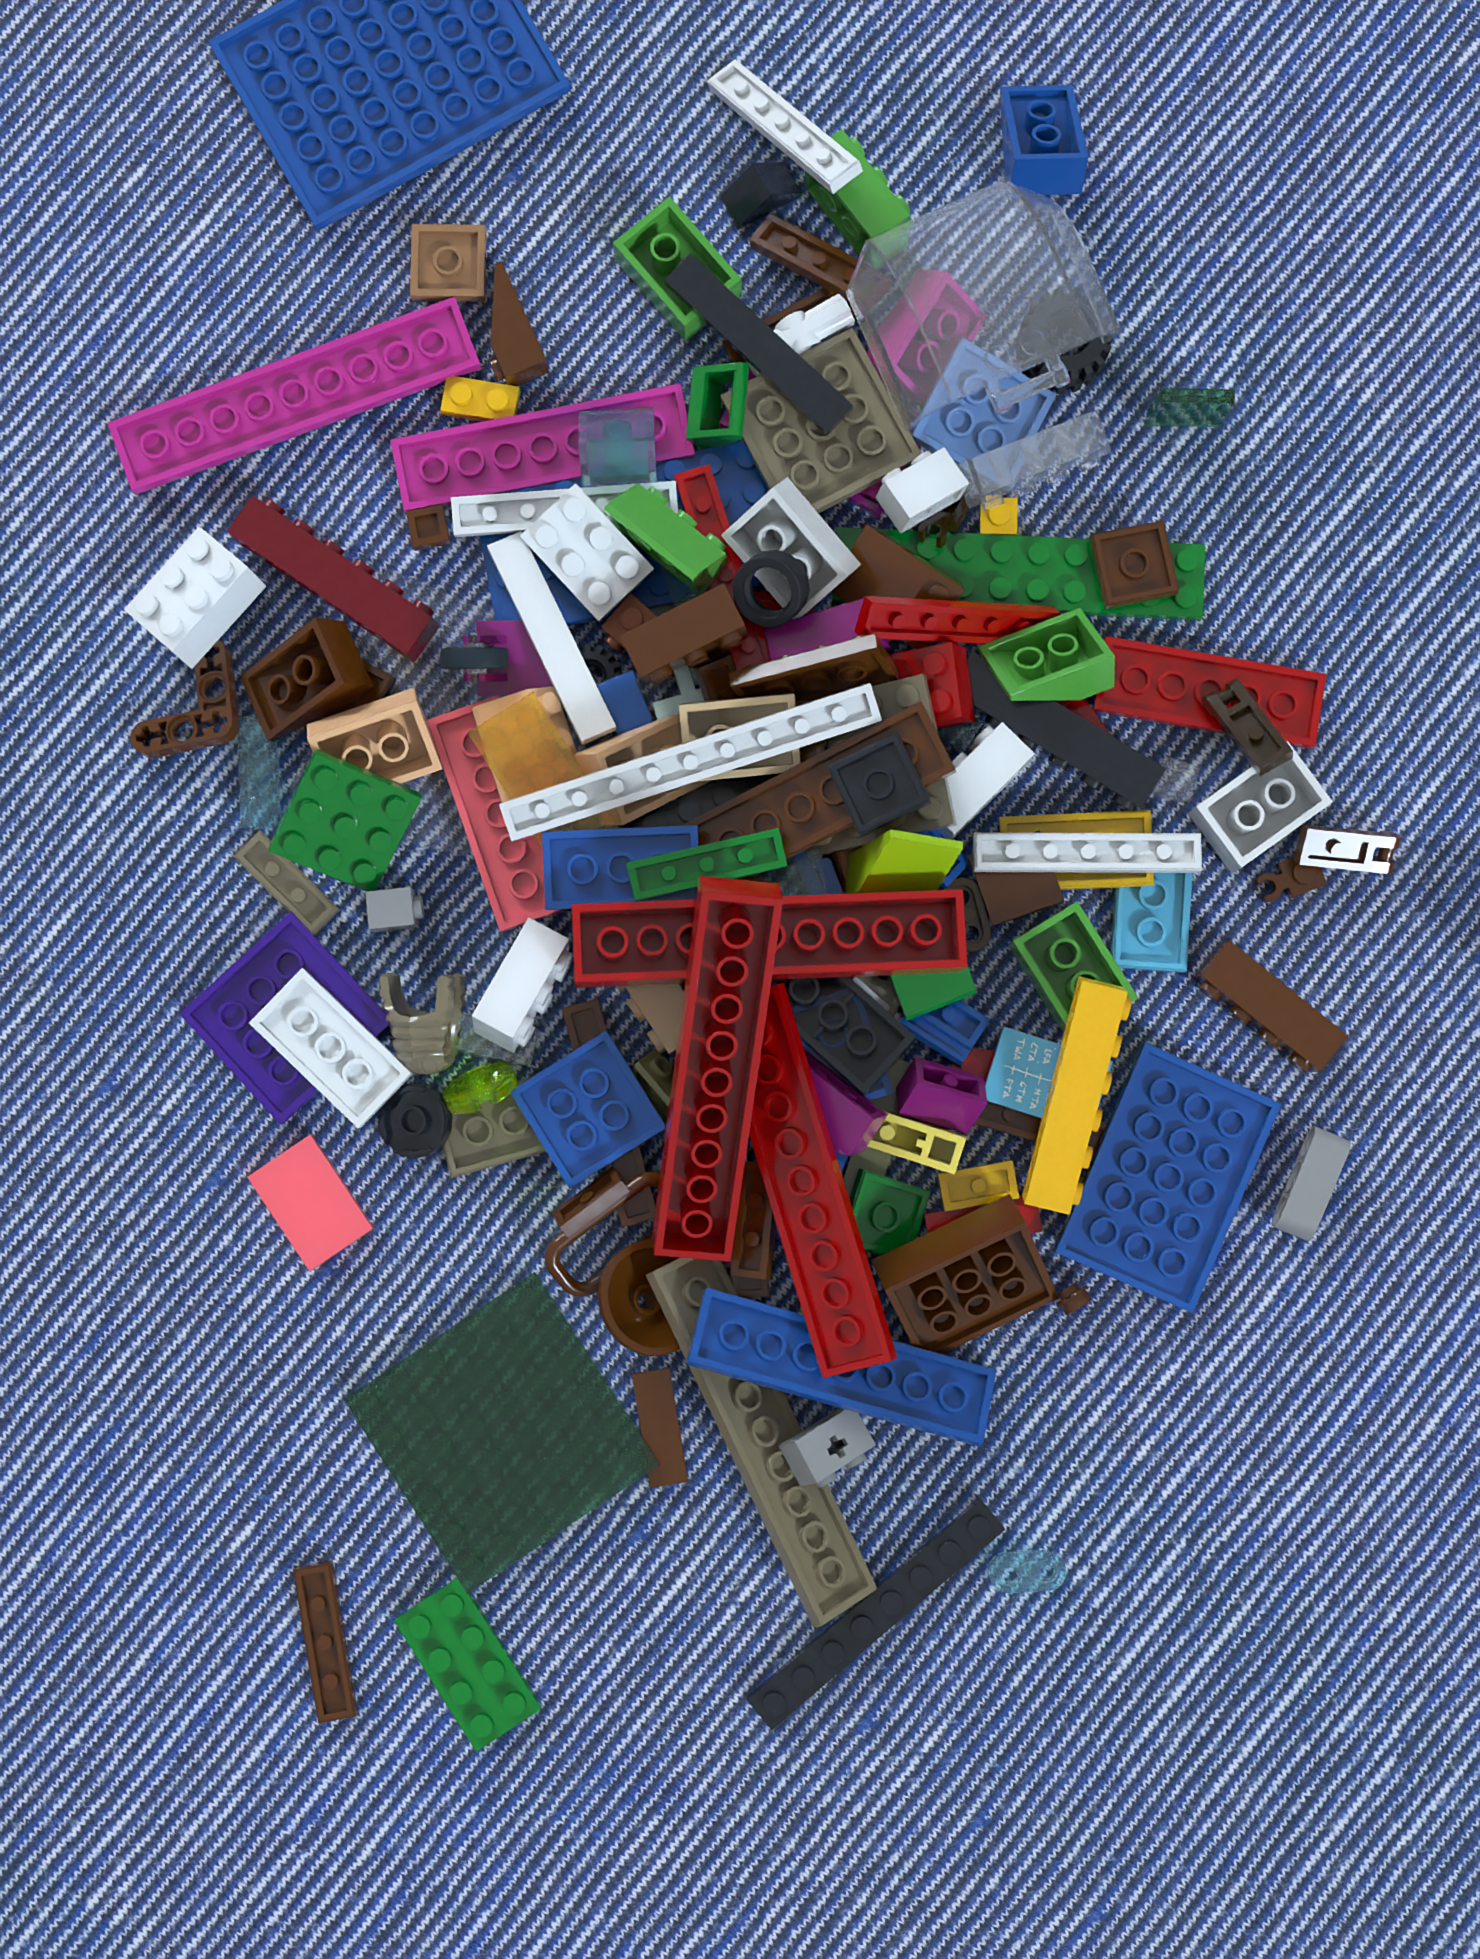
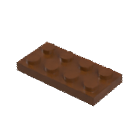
[729,634,899,701]

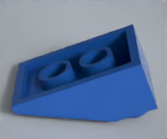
[1000,85,1089,196]

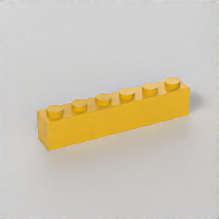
[1022,976,1132,1215]

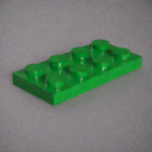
[394,1575,542,1752]

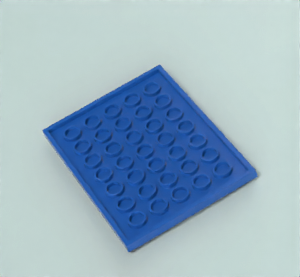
[208,0,571,232]

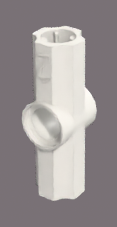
[746,294,855,377]

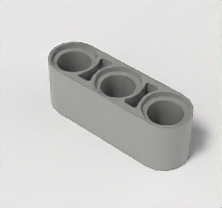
[1272,1125,1351,1242]

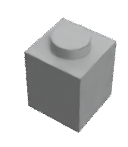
[365,887,424,933]

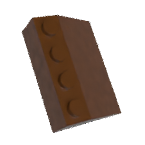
[871,1194,1059,1354]

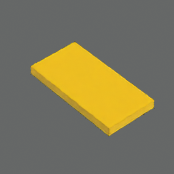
[1000,810,1154,890]

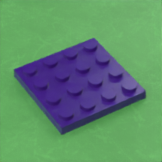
[179,912,390,1125]

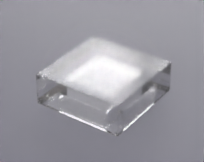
[1152,756,1200,804]

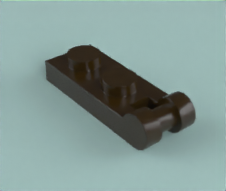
[1202,679,1293,776]

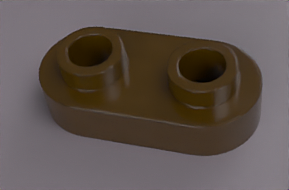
[945,878,991,953]

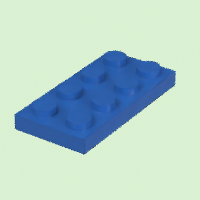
[542,825,698,910]

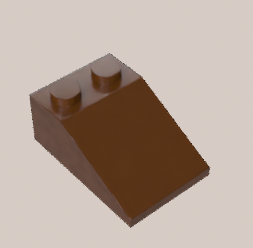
[831,523,964,649]
[240,617,373,741]

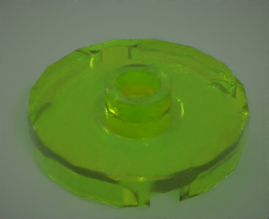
[442,1062,517,1114]

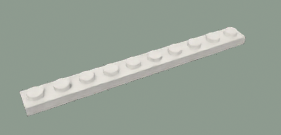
[499,683,882,841]

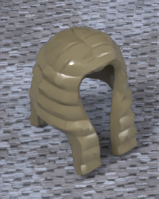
[379,972,467,1075]

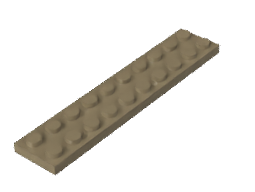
[646,1257,877,1627]

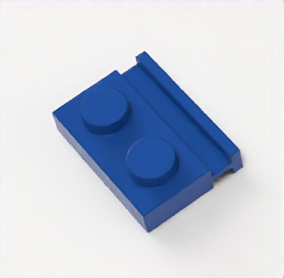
[899,1000,991,1066]

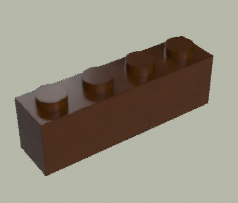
[1194,940,1348,1073]

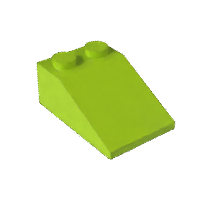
[845,829,963,894]

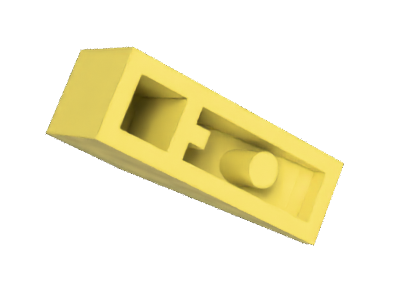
[867,1109,967,1175]

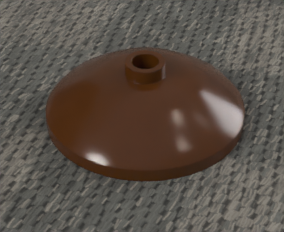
[598,1240,681,1356]

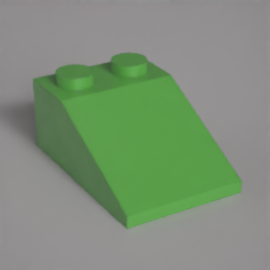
[978,608,1115,701]

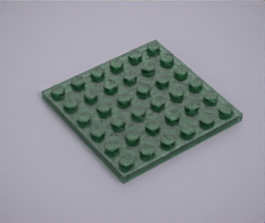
[343,1272,660,1594]

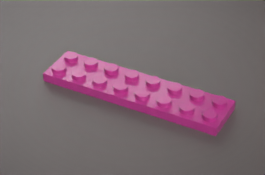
[390,383,695,514]

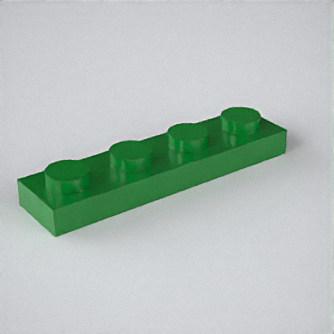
[626,828,788,902]

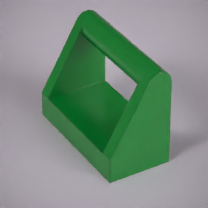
[686,362,749,449]

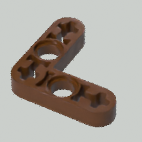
[130,639,240,758]

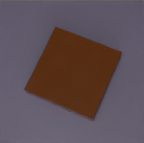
[1089,520,1179,610]
[968,830,1064,926]

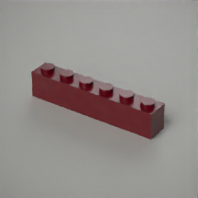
[227,495,439,663]

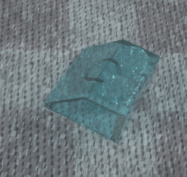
[578,408,657,487]

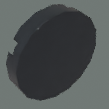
[378,1083,453,1159]

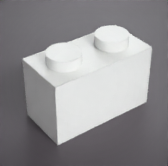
[875,447,970,534]

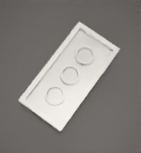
[249,968,413,1128]

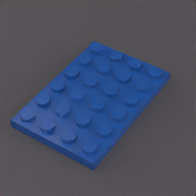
[1052,1042,1281,1313]

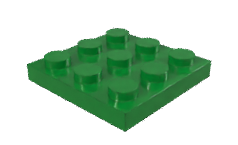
[269,748,422,891]

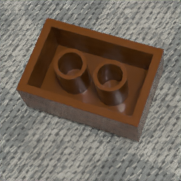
[620,583,748,686]

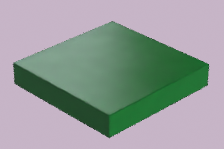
[850,1168,931,1256]

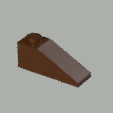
[489,261,549,386]

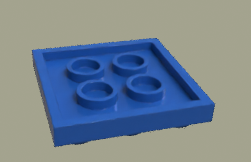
[509,1031,666,1189]

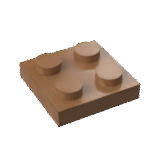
[410,224,487,302]

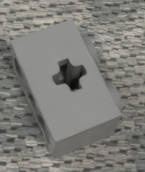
[779,1408,876,1488]

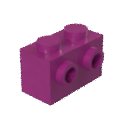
[896,1057,987,1134]

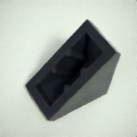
[721,162,802,230]

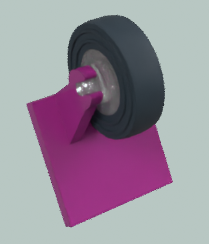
[440,620,553,697]

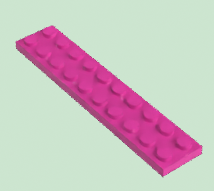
[107,296,482,495]

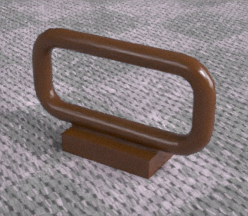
[544,1166,660,1297]

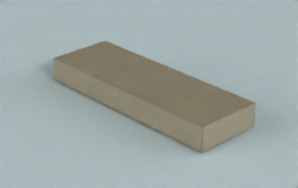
[233,830,340,935]

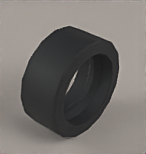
[733,550,810,627]

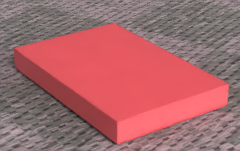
[247,1134,374,1271]

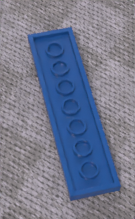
[686,1287,997,1447]

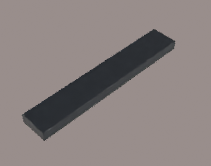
[664,253,853,436]

